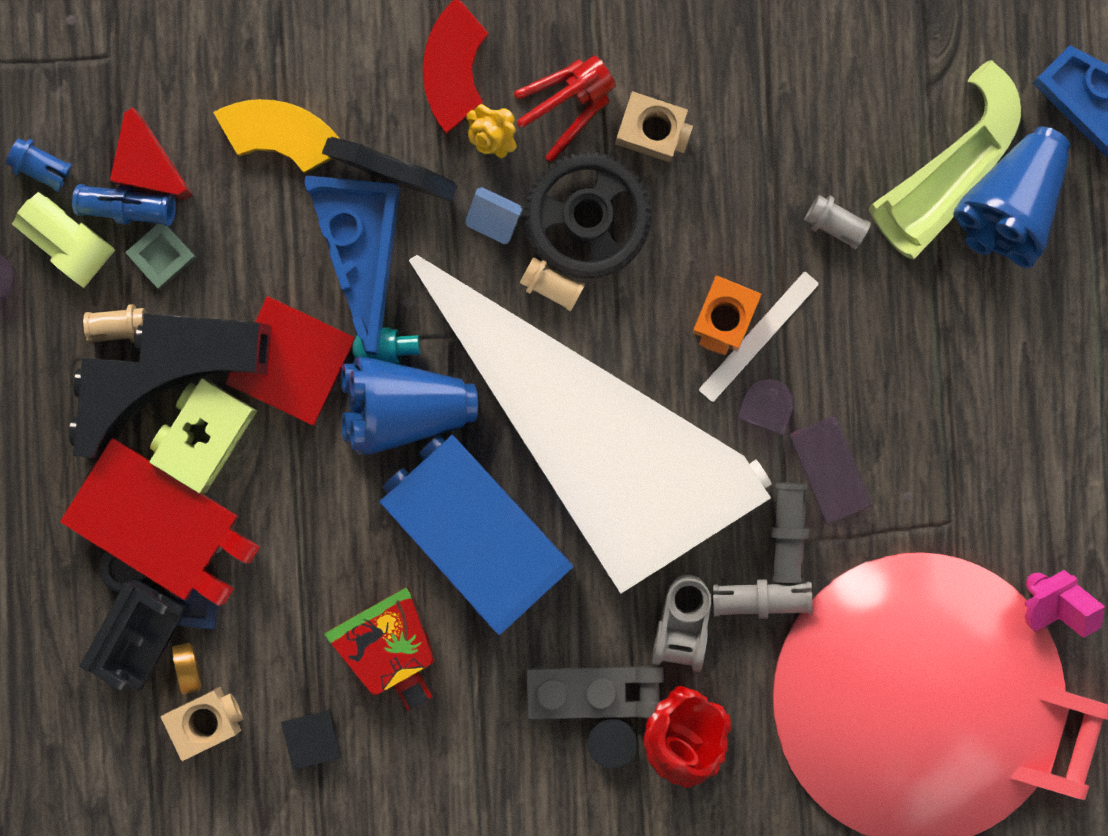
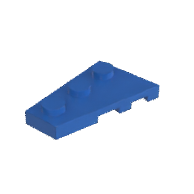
[1032,45,1108,158]

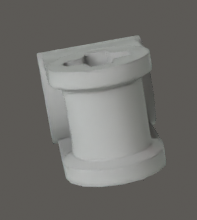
[652,574,711,672]

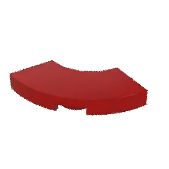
[423,0,489,135]

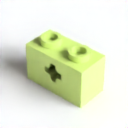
[149,378,257,493]

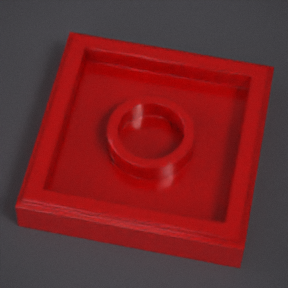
[225,296,356,426]

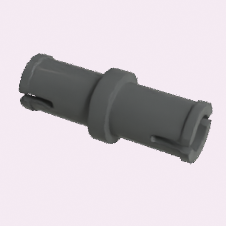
[770,483,810,583]

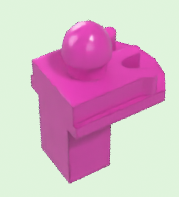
[1025,570,1105,638]

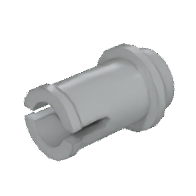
[805,195,871,250]

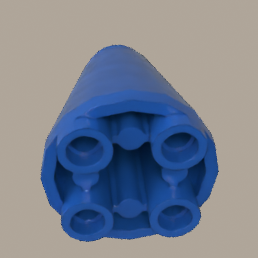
[953,126,1070,268]
[341,357,478,455]

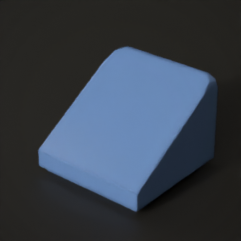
[466,187,523,244]

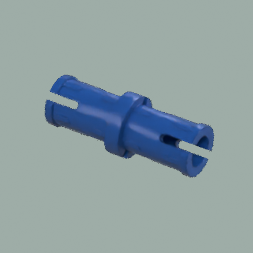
[72,184,176,226]

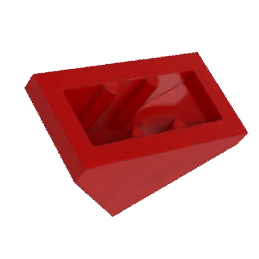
[110,107,193,200]

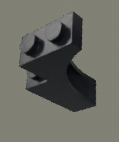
[69,313,272,458]

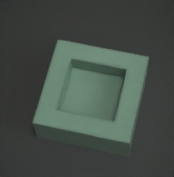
[125,224,197,290]

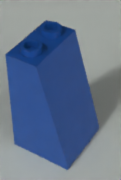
[379,435,573,635]

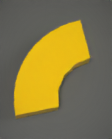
[213,99,339,174]

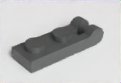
[527,666,664,719]

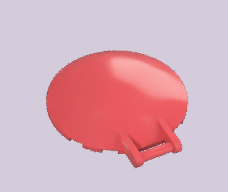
[773,552,1108,836]

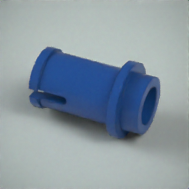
[5,138,73,192]

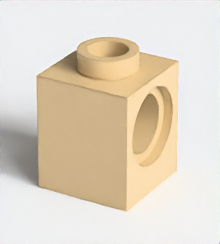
[615,91,693,162]
[161,687,243,761]

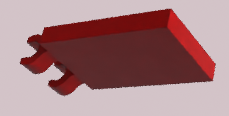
[60,438,260,606]

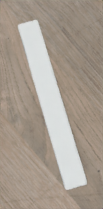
[699,272,818,402]

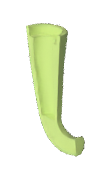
[869,60,1021,259]

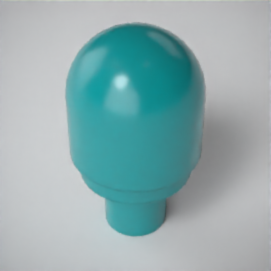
[352,327,422,364]

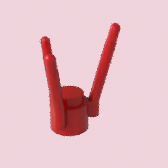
[514,55,616,163]

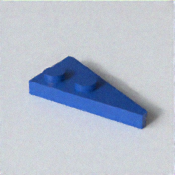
[305,176,401,355]

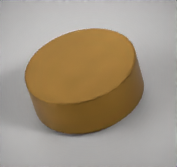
[172,643,201,695]

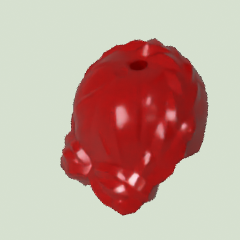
[643,686,732,788]

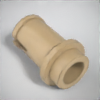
[520,257,585,311]
[83,304,146,344]

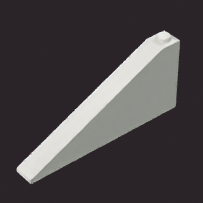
[409,255,772,593]

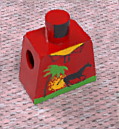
[324,586,436,711]

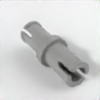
[713,580,813,619]

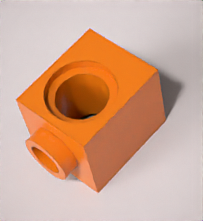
[693,275,761,356]

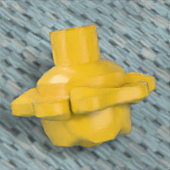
[466,104,517,158]

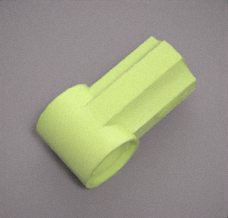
[12,192,115,288]

